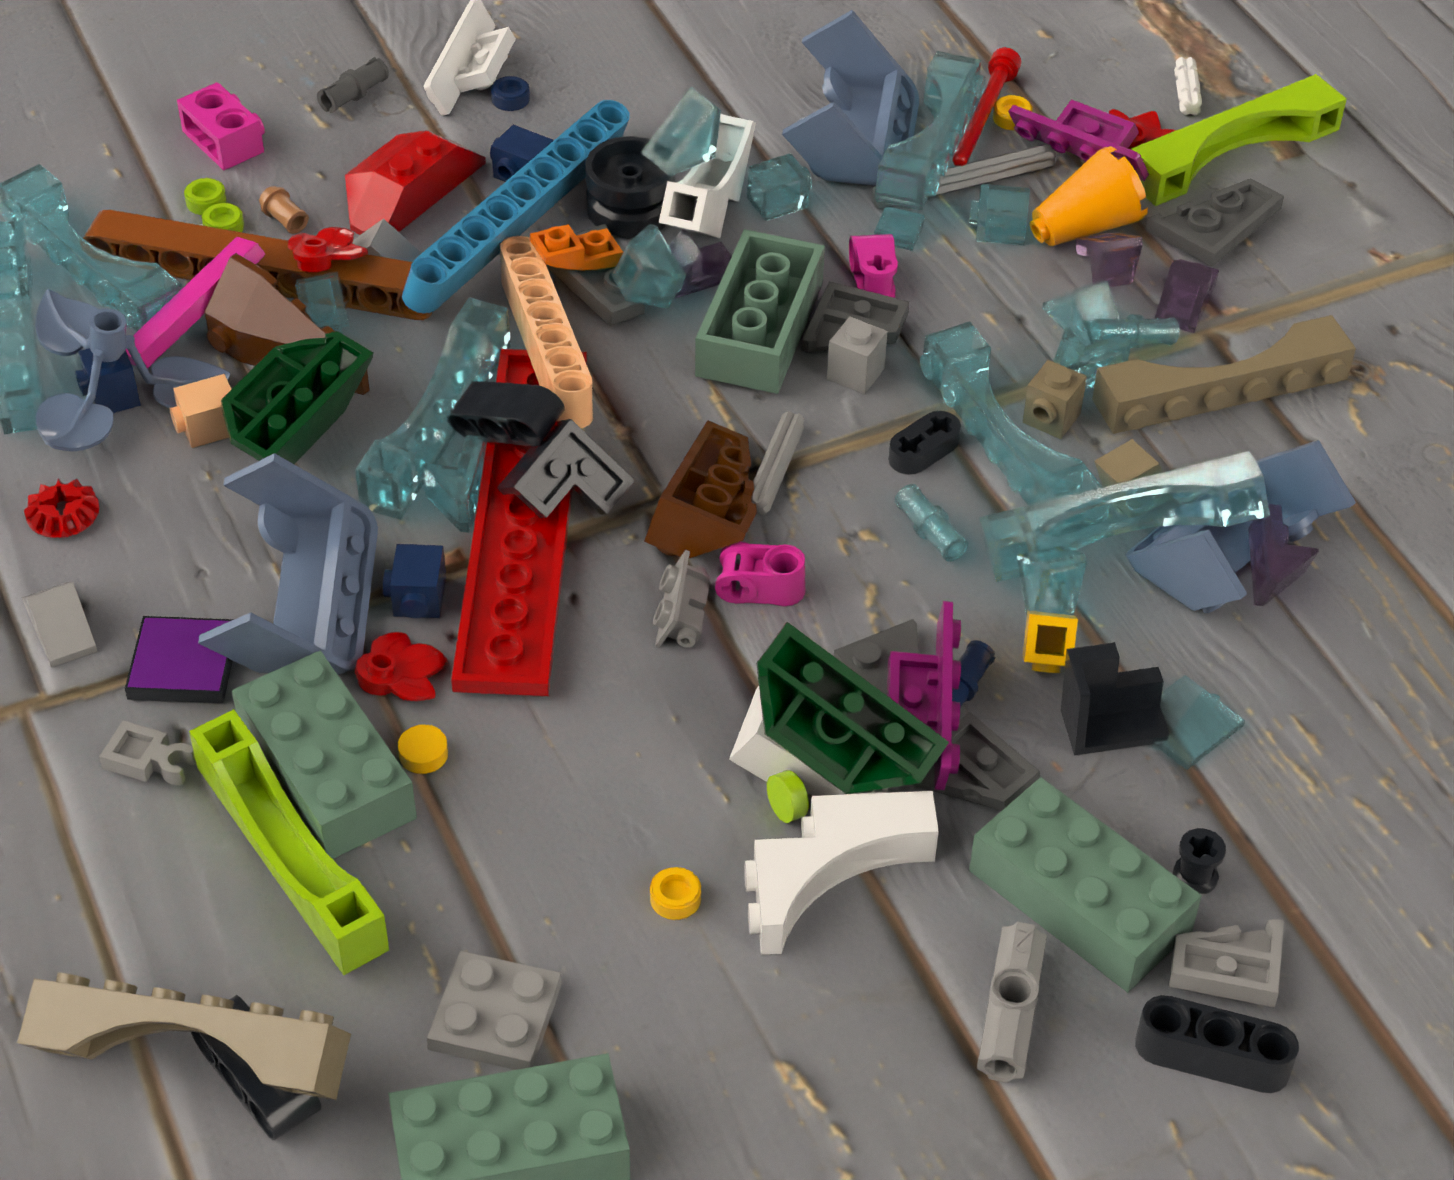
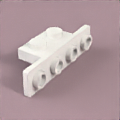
[424,0,516,116]

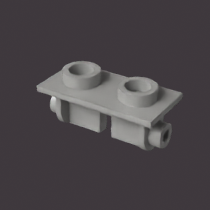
[653,550,710,648]

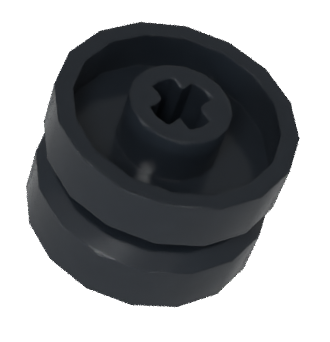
[585,136,675,238]

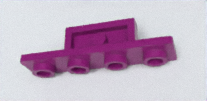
[1008,99,1149,181]
[887,601,961,791]

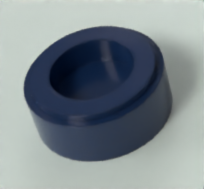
[491,76,530,111]

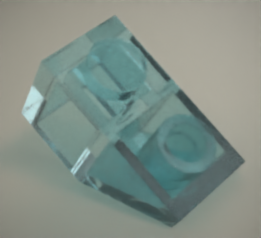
[611,224,687,309]

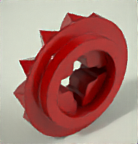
[24,478,100,538]

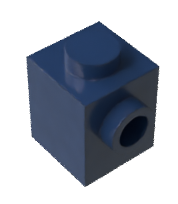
[490,124,553,182]
[75,348,141,413]
[383,544,446,618]

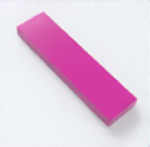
[126,237,265,369]

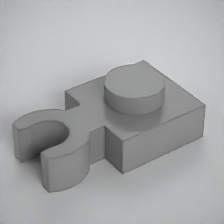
[99,720,196,785]

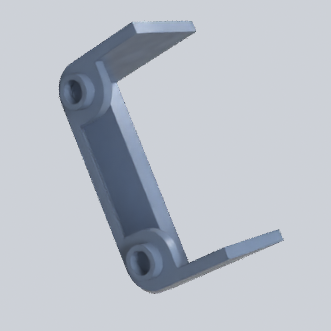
[782,10,919,186]
[1125,440,1356,613]
[198,453,378,675]

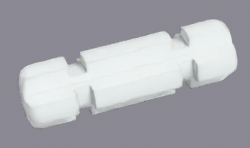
[1174,57,1202,116]

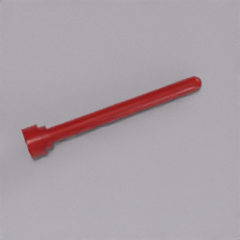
[952,47,1022,166]

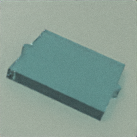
[1152,675,1245,770]

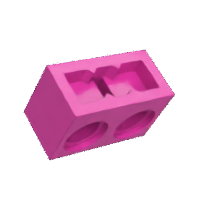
[177,82,265,170]

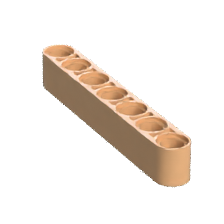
[500,236,593,428]

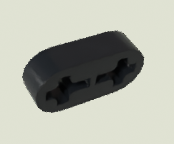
[888,411,961,475]

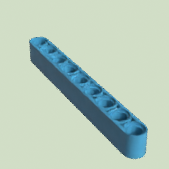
[402,100,630,313]

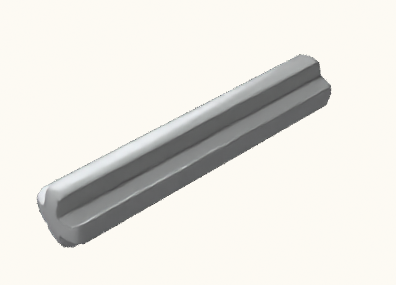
[751,411,805,515]

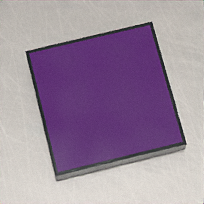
[125,616,234,703]

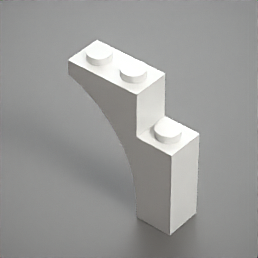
[659,113,756,238]
[744,791,939,955]

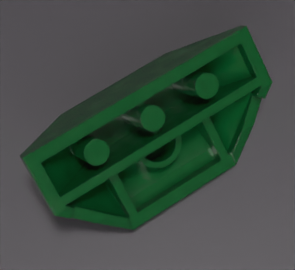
[221,331,374,464]
[756,622,949,794]

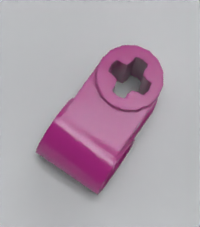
[849,234,898,298]
[715,542,806,606]

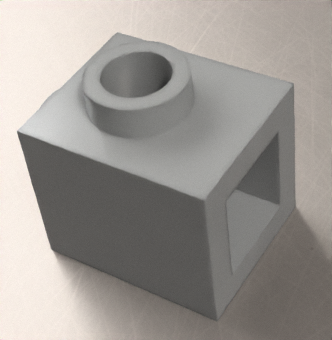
[827,316,888,394]

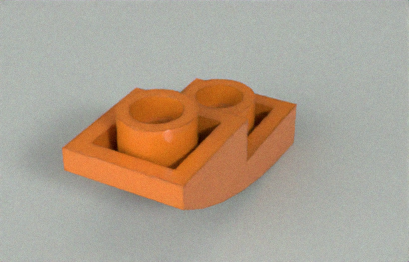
[530,224,623,270]

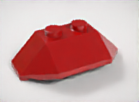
[345,130,486,235]

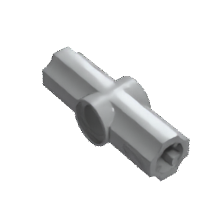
[977,922,1047,1083]

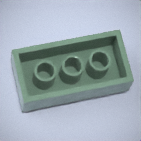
[695,229,825,394]
[232,650,417,859]
[969,777,1202,993]
[388,1053,630,1180]

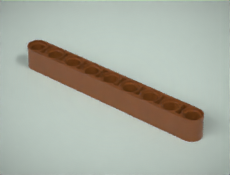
[80,210,433,320]

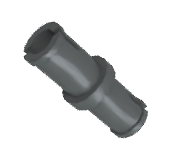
[317,57,389,113]

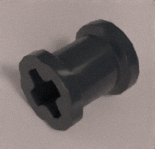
[1173,828,1226,894]

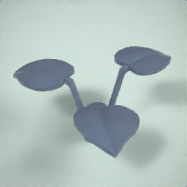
[35,289,230,451]

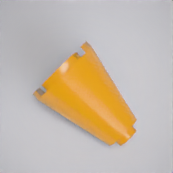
[1030,146,1148,246]

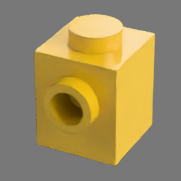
[1022,611,1078,673]

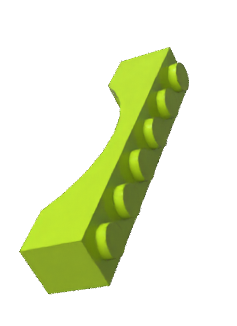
[1131,74,1347,206]
[189,709,390,975]

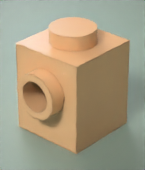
[170,374,231,448]

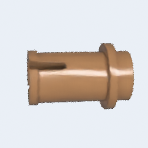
[259,186,309,234]

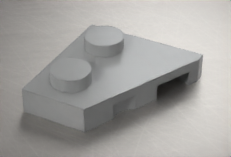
[1169,919,1284,1007]

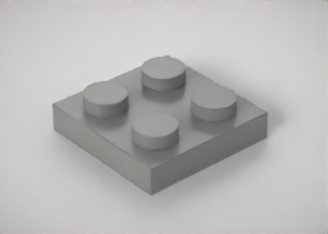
[427,951,562,1070]

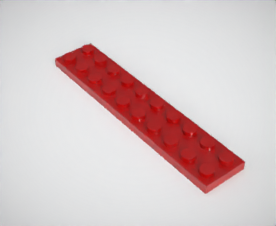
[451,349,587,696]

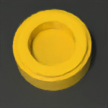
[993,95,1033,130]
[398,725,448,774]
[650,867,701,920]

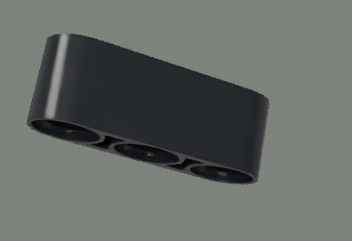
[447,381,565,446]
[191,995,321,1140]
[1135,995,1299,1093]

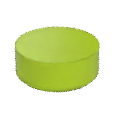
[184,178,227,215]
[202,203,244,232]
[767,770,809,823]

